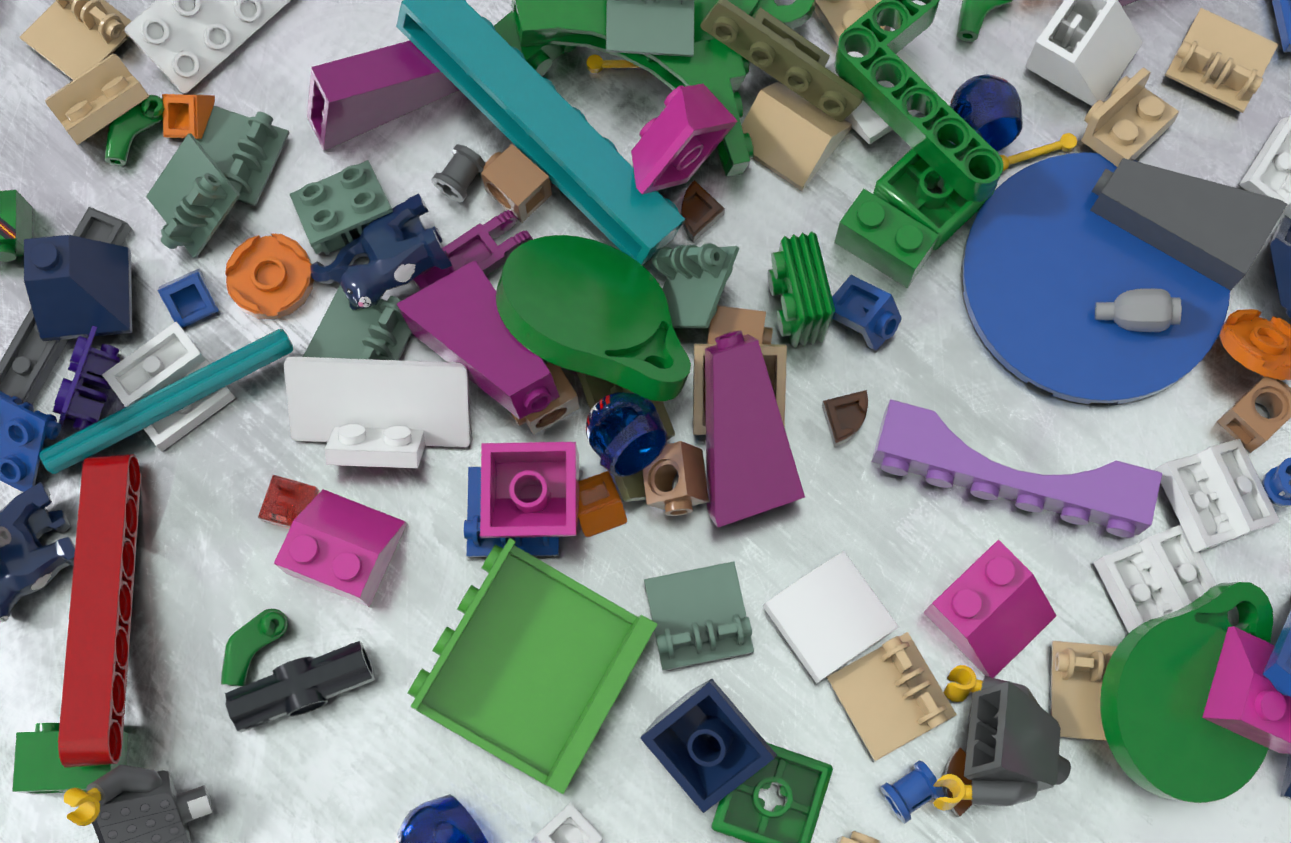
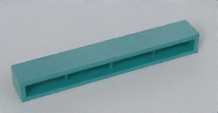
[396,0,685,266]

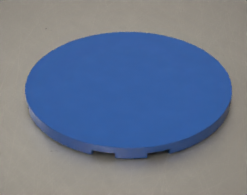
[961,152,1230,404]

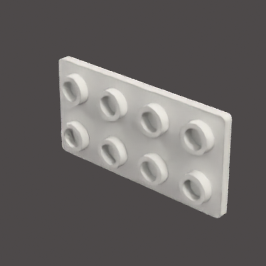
[124,0,291,94]
[284,356,471,468]

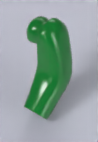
[957,0,1013,42]
[104,95,164,166]
[221,609,288,687]

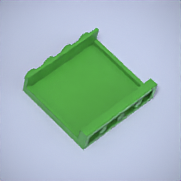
[407,538,658,794]

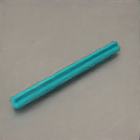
[39,329,294,474]

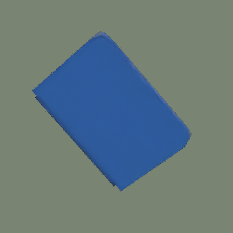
[157,269,219,328]

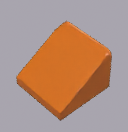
[162,94,215,139]
[578,471,627,537]

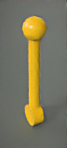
[586,54,640,73]
[1000,133,1077,172]

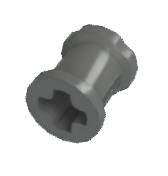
[431,144,486,202]

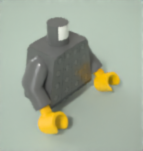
[933,665,1071,811]
[64,765,213,843]

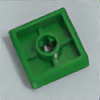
[873,140,997,250]
[767,231,835,348]
[712,743,833,843]

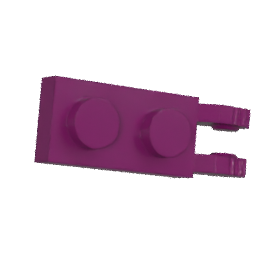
[413,210,533,290]

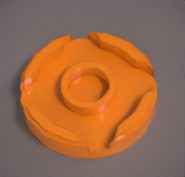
[225,234,314,320]
[1219,309,1291,380]

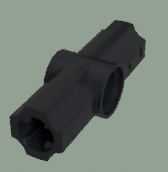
[225,641,375,733]

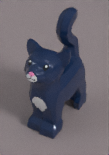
[310,193,452,310]
[0,482,75,623]

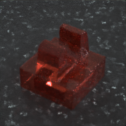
[258,475,319,529]

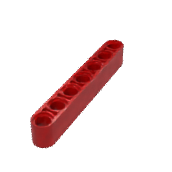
[58,454,141,768]

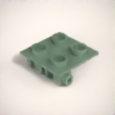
[606,0,694,57]
[195,106,290,206]
[146,133,241,258]
[290,160,393,255]
[652,243,740,328]
[303,285,412,360]
[644,561,754,671]

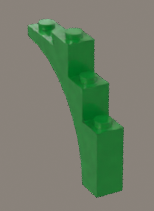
[511,0,753,177]

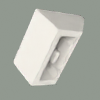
[1025,0,1143,106]

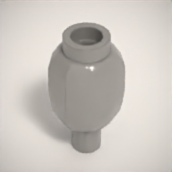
[1095,289,1182,332]

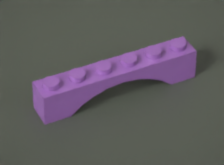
[871,399,1162,538]

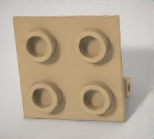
[19,0,131,80]
[1165,8,1279,113]
[826,632,957,762]
[1051,641,1117,741]

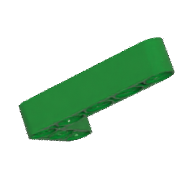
[834,0,1003,202]

